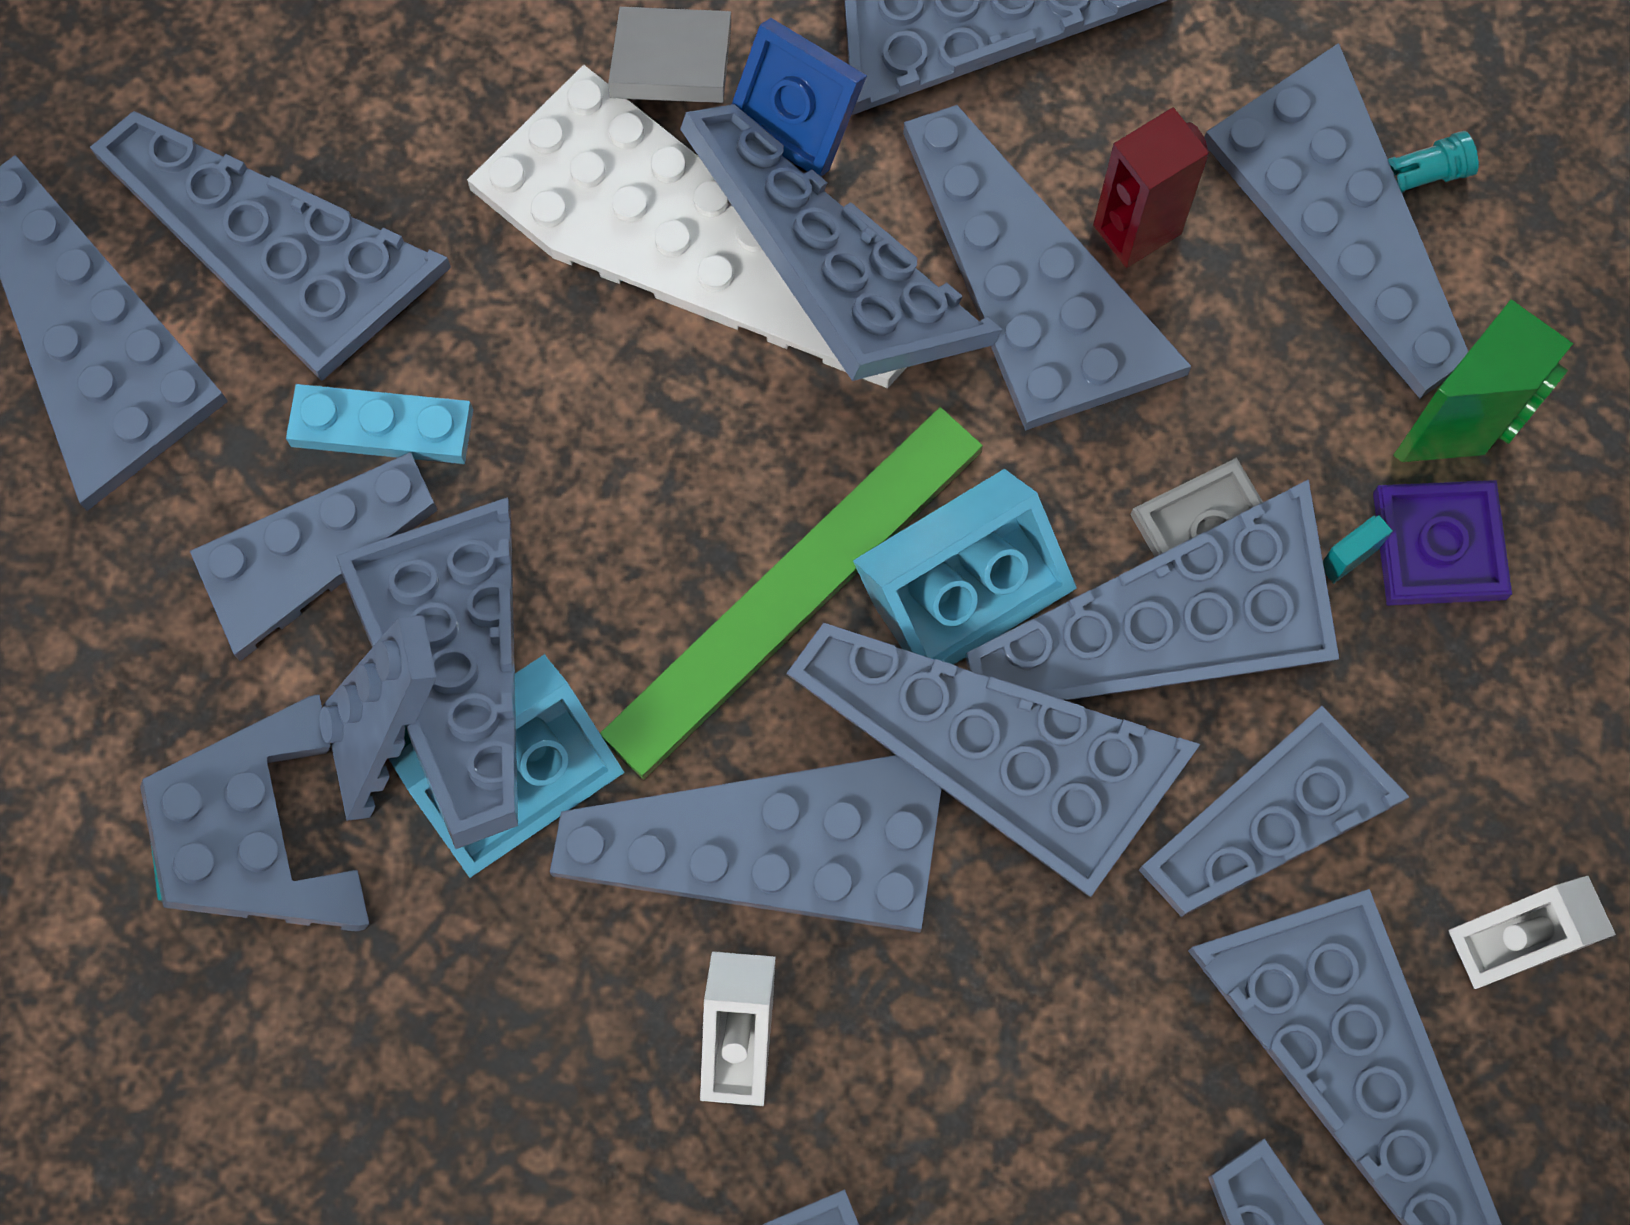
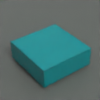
[1323,515,1393,584]

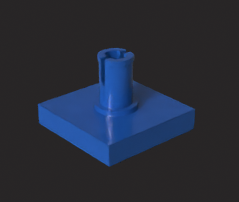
[732,18,867,177]

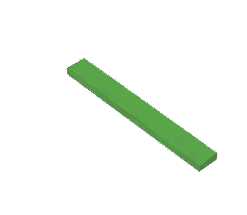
[600,407,983,780]

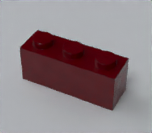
[1093,107,1209,268]

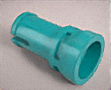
[1388,130,1479,193]

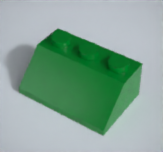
[1393,299,1574,462]

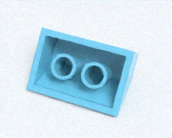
[853,469,1077,665]
[389,654,625,878]

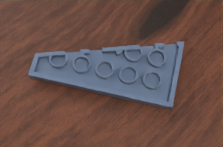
[844,0,1168,115]
[1204,43,1468,398]
[680,104,1002,381]
[90,111,451,381]
[0,155,228,511]
[965,479,1339,701]
[786,623,1200,897]
[1188,889,1502,1225]

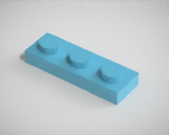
[286,384,473,464]

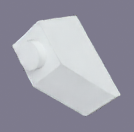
[1448,876,1616,989]
[700,952,776,1106]

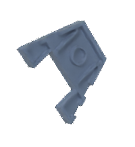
[140,695,369,931]

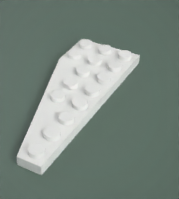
[467,65,907,388]

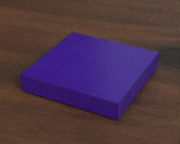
[1373,480,1512,605]

